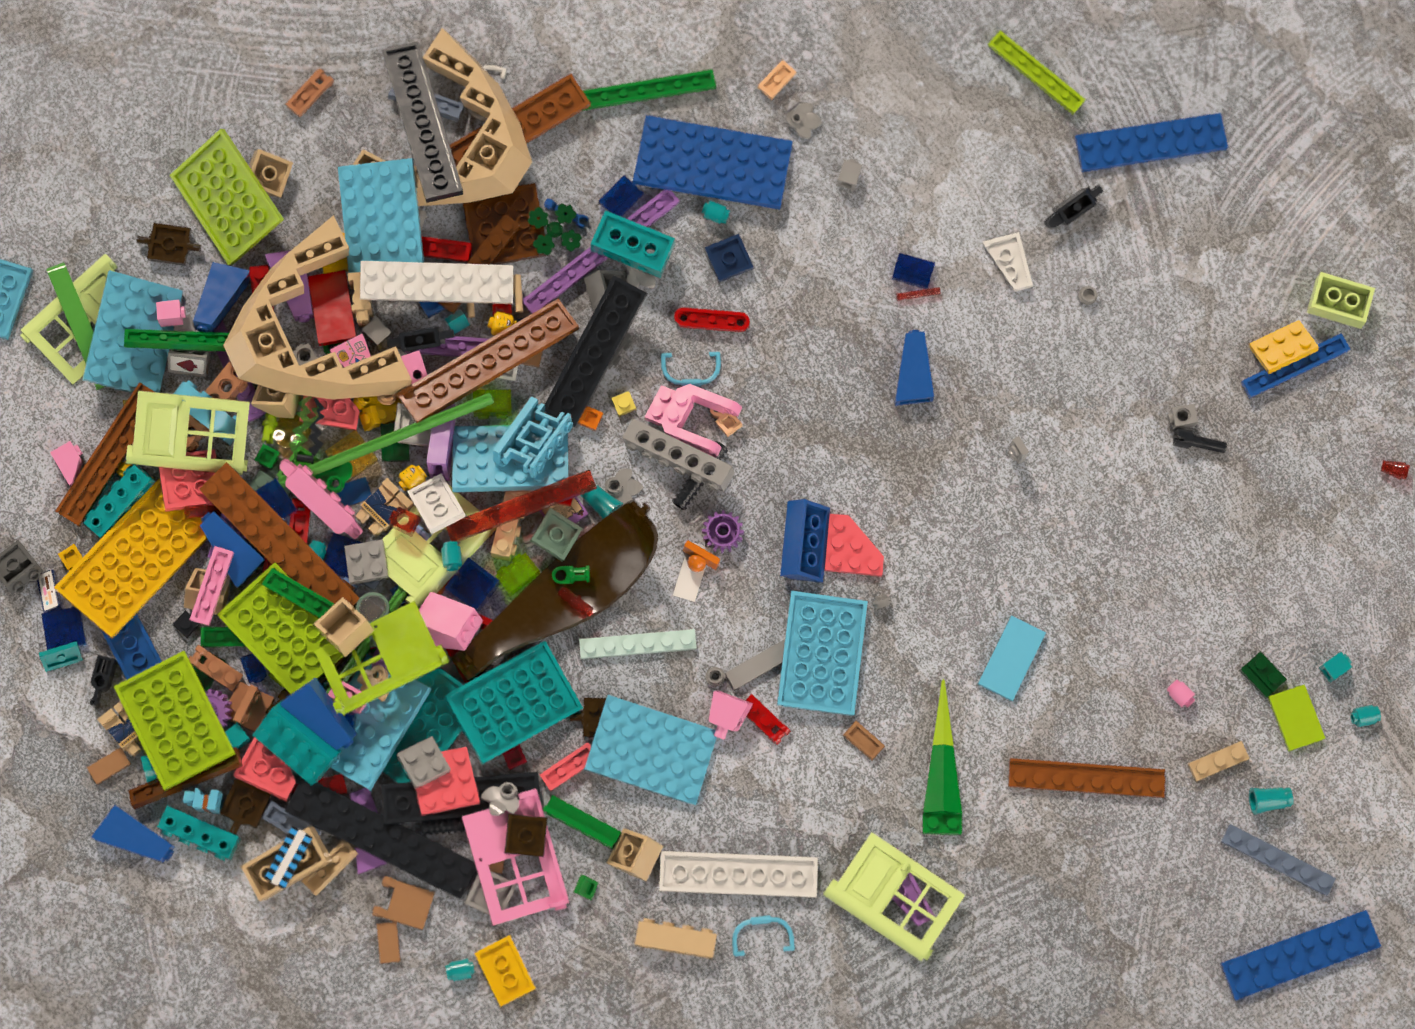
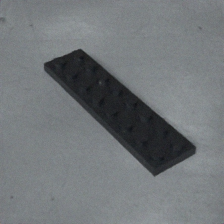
[545,275,648,428]
[381,772,541,825]

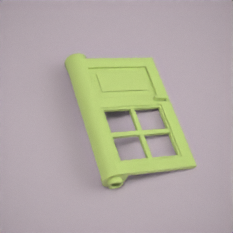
[20,254,118,385]
[126,391,250,475]
[383,485,497,609]
[823,832,965,961]

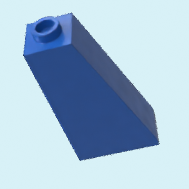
[193,262,251,332]
[895,330,934,406]
[200,511,265,588]
[280,677,357,750]
[91,805,174,863]

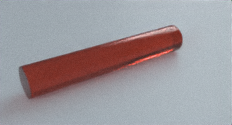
[896,287,941,301]

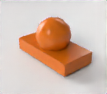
[683,540,720,572]

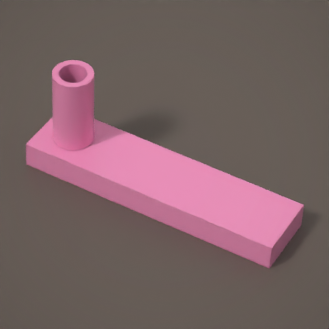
[190,546,234,626]

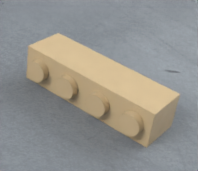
[635,918,717,959]

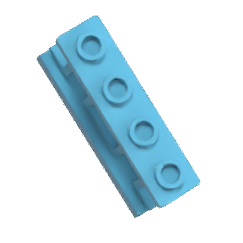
[493,396,573,479]

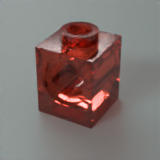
[389,507,421,537]

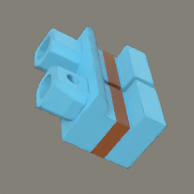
[183,788,225,815]

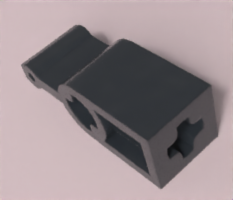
[90,655,118,709]

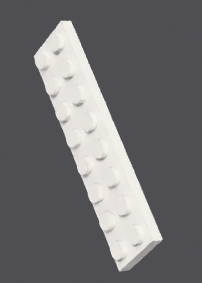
[360,261,513,304]
[659,851,818,898]

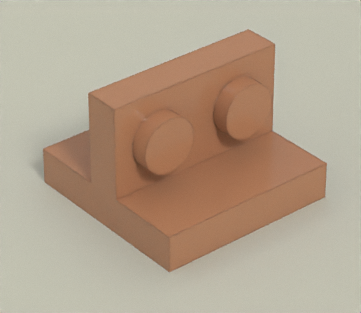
[229,681,275,732]

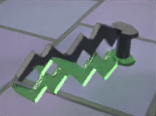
[288,396,325,464]

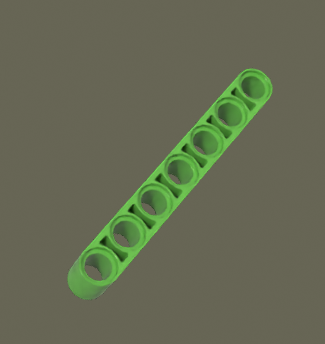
[46,262,106,390]

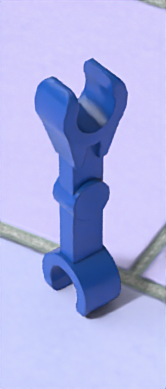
[544,198,589,229]

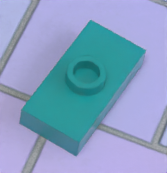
[39,641,83,672]

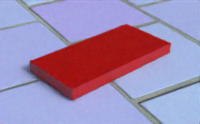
[308,270,356,346]

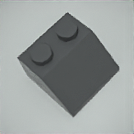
[584,270,627,313]

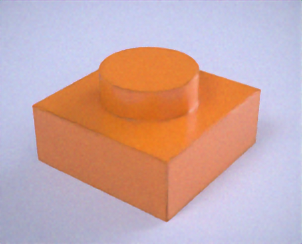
[578,406,603,431]

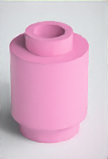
[1167,679,1195,708]

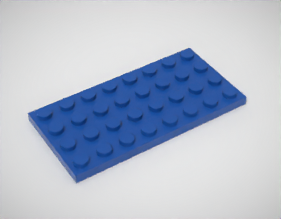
[633,115,793,210]

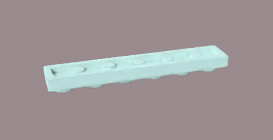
[579,629,696,659]

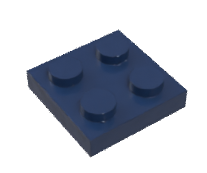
[704,234,754,283]

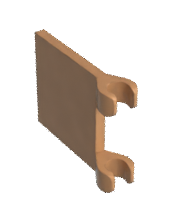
[372,876,435,930]

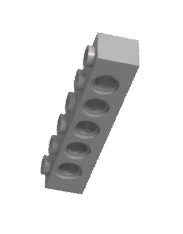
[622,418,735,492]

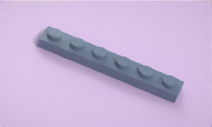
[1221,824,1336,896]

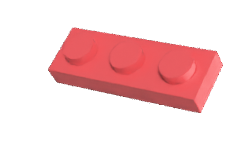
[540,742,591,792]

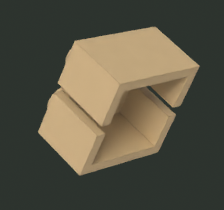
[314,597,374,657]

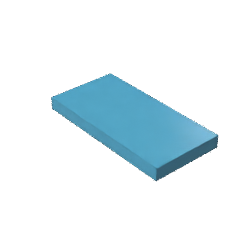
[0,259,33,340]
[978,615,1046,701]

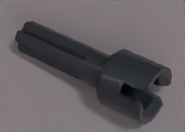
[1173,427,1227,453]

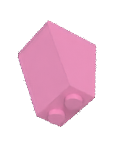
[419,592,483,651]

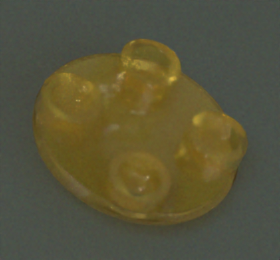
[273,415,311,449]

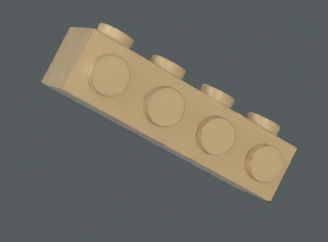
[491,490,530,561]

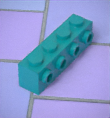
[84,465,156,538]
[157,806,241,862]

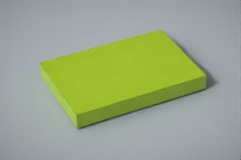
[1268,684,1326,752]

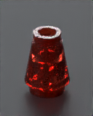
[1380,460,1410,480]

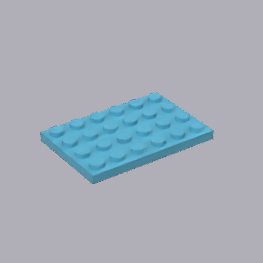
[338,158,424,273]
[82,270,183,393]
[452,424,569,492]
[777,591,868,716]
[330,654,431,791]
[584,695,717,806]

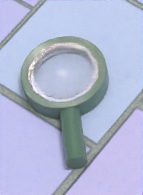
[356,592,390,648]

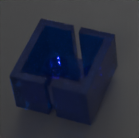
[445,557,500,613]

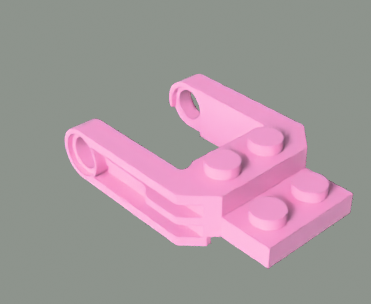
[645,384,742,458]

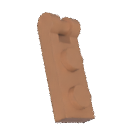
[285,68,335,118]
[189,645,243,691]

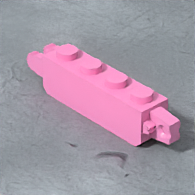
[279,459,363,539]

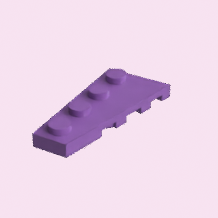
[350,788,388,875]
[892,848,935,927]

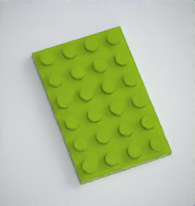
[170,129,284,265]
[217,563,343,694]
[114,651,236,790]

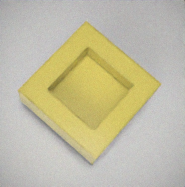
[611,391,636,417]

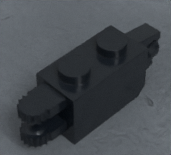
[1044,185,1104,228]
[386,326,455,352]

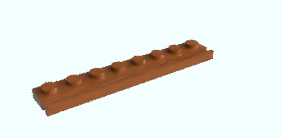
[55,382,154,527]
[1008,758,1165,798]

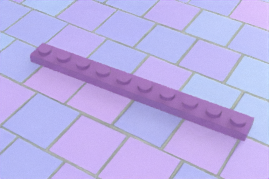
[523,190,680,314]

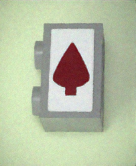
[168,349,210,377]

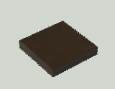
[504,814,547,857]

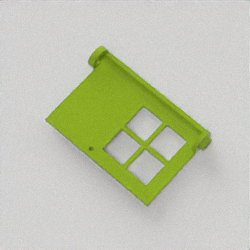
[315,601,450,715]

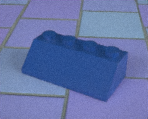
[780,499,830,583]

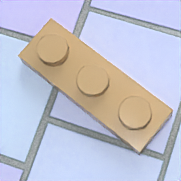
[1188,741,1250,782]
[301,841,358,896]

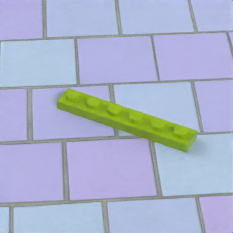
[988,30,1086,115]

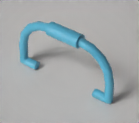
[661,352,721,387]
[732,915,795,956]

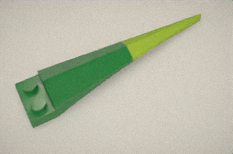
[922,679,962,835]

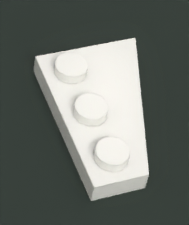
[983,232,1033,292]

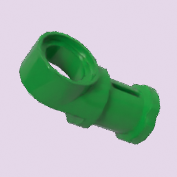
[552,565,590,584]

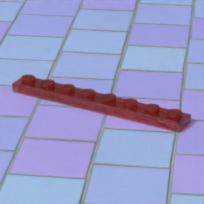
[446,469,597,542]

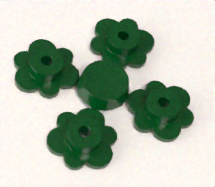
[528,203,582,255]

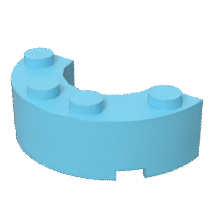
[173,380,236,446]

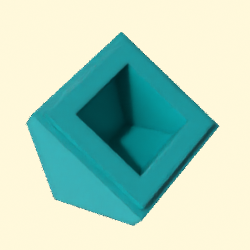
[444,309,470,335]

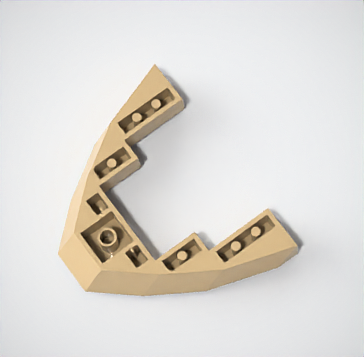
[353,28,532,206]
[223,215,412,400]

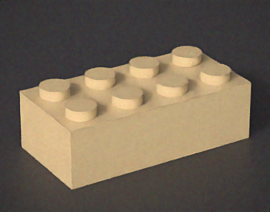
[241,827,333,901]

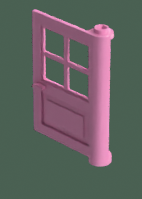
[462,789,569,925]

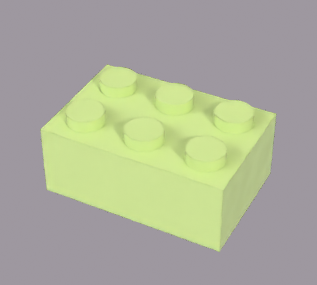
[1307,272,1375,329]

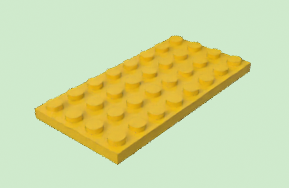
[54,478,207,639]

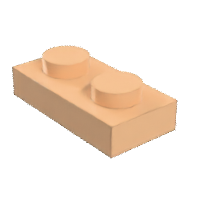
[758,60,796,100]

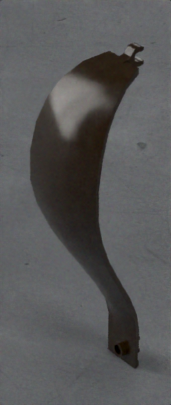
[451,500,658,681]

